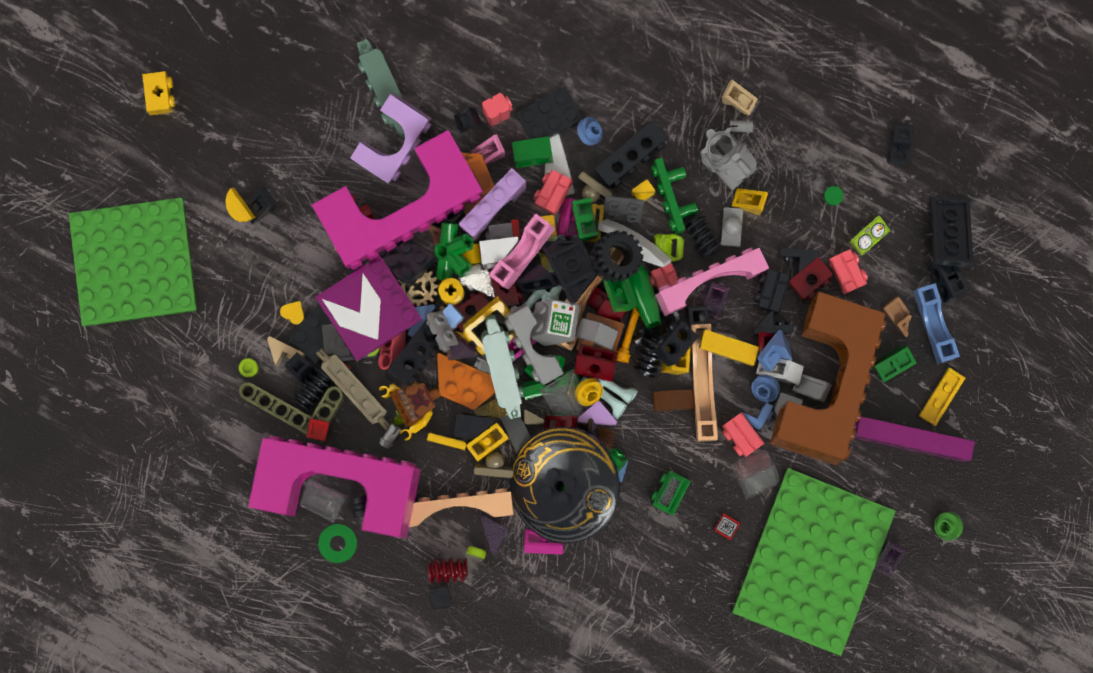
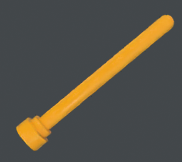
[616,275,650,363]

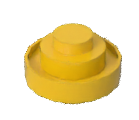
[575,378,603,406]

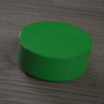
[824,186,844,206]

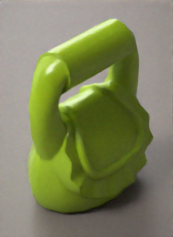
[653,233,684,262]

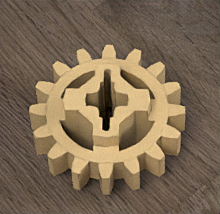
[398,271,439,307]

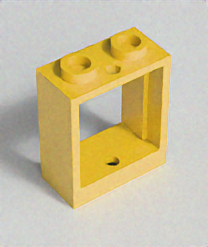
[463,296,515,355]

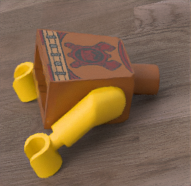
[379,381,440,440]

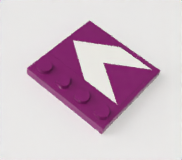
[315,256,422,362]

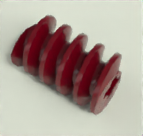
[428,558,468,583]

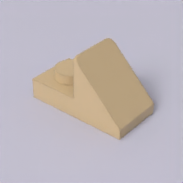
[722,80,758,115]
[267,336,305,366]

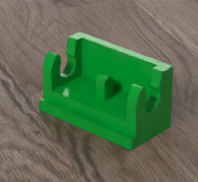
[512,136,553,168]
[871,345,917,382]

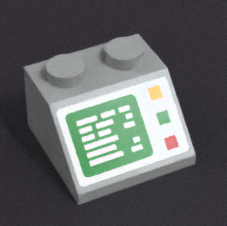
[530,299,580,346]

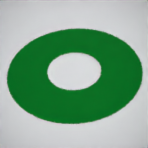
[318,524,357,563]

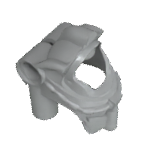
[700,128,758,191]

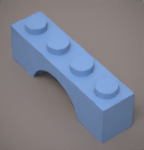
[913,283,960,364]

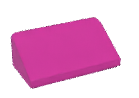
[557,198,579,239]
[524,529,563,554]

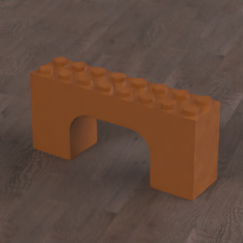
[770,292,886,465]

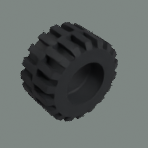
[590,230,644,283]

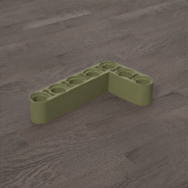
[239,382,344,434]

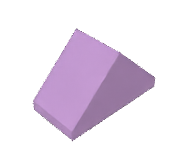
[577,400,617,426]

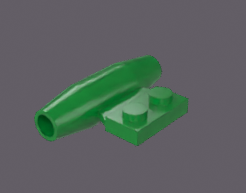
[602,259,661,328]

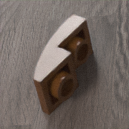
[652,390,695,412]

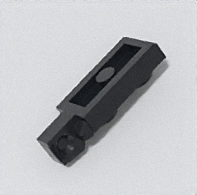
[632,311,682,347]

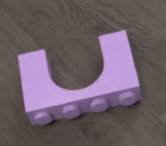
[350,93,432,183]
[459,168,526,244]

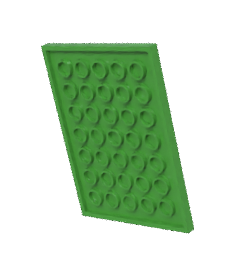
[732,468,896,656]

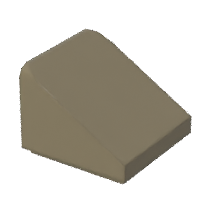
[524,409,544,425]

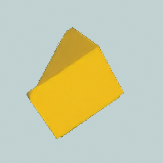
[631,180,655,201]

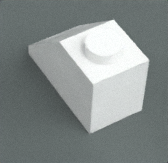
[479,237,519,269]
[756,359,804,385]

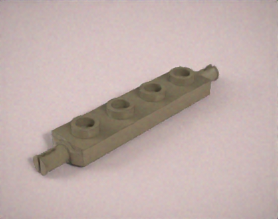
[316,348,390,430]

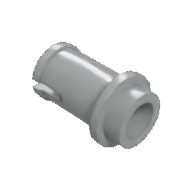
[730,119,753,134]
[379,423,402,449]

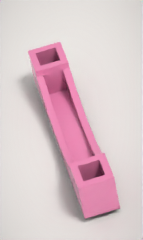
[655,248,769,316]

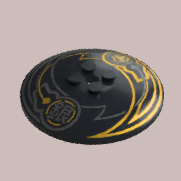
[510,426,620,544]

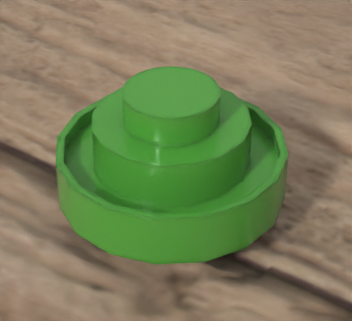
[934,512,963,541]

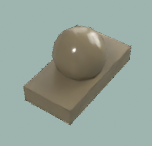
[578,172,614,203]
[474,452,513,478]

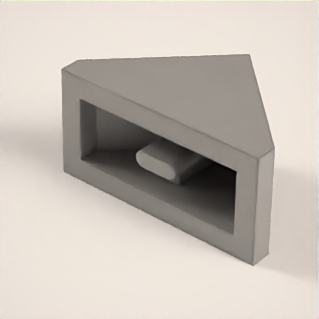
[575,318,618,350]

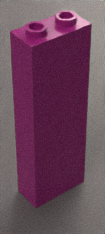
[854,416,975,462]

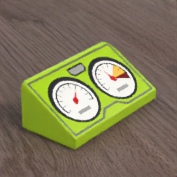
[849,216,890,256]

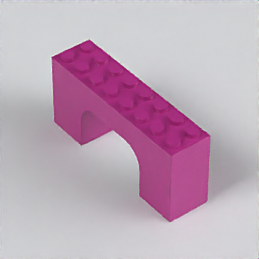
[312,130,483,270]
[248,436,421,538]

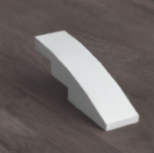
[598,219,671,267]

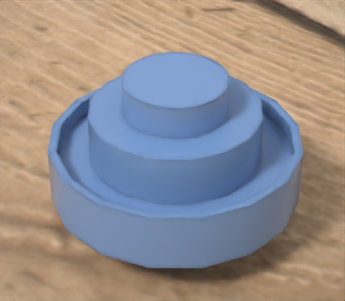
[577,117,602,146]
[751,375,780,402]

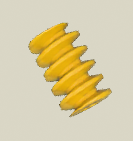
[438,278,464,306]

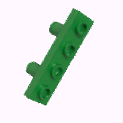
[651,158,698,234]

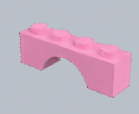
[489,214,556,290]

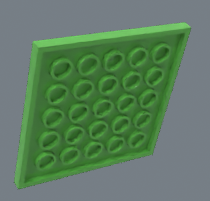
[69,198,197,327]

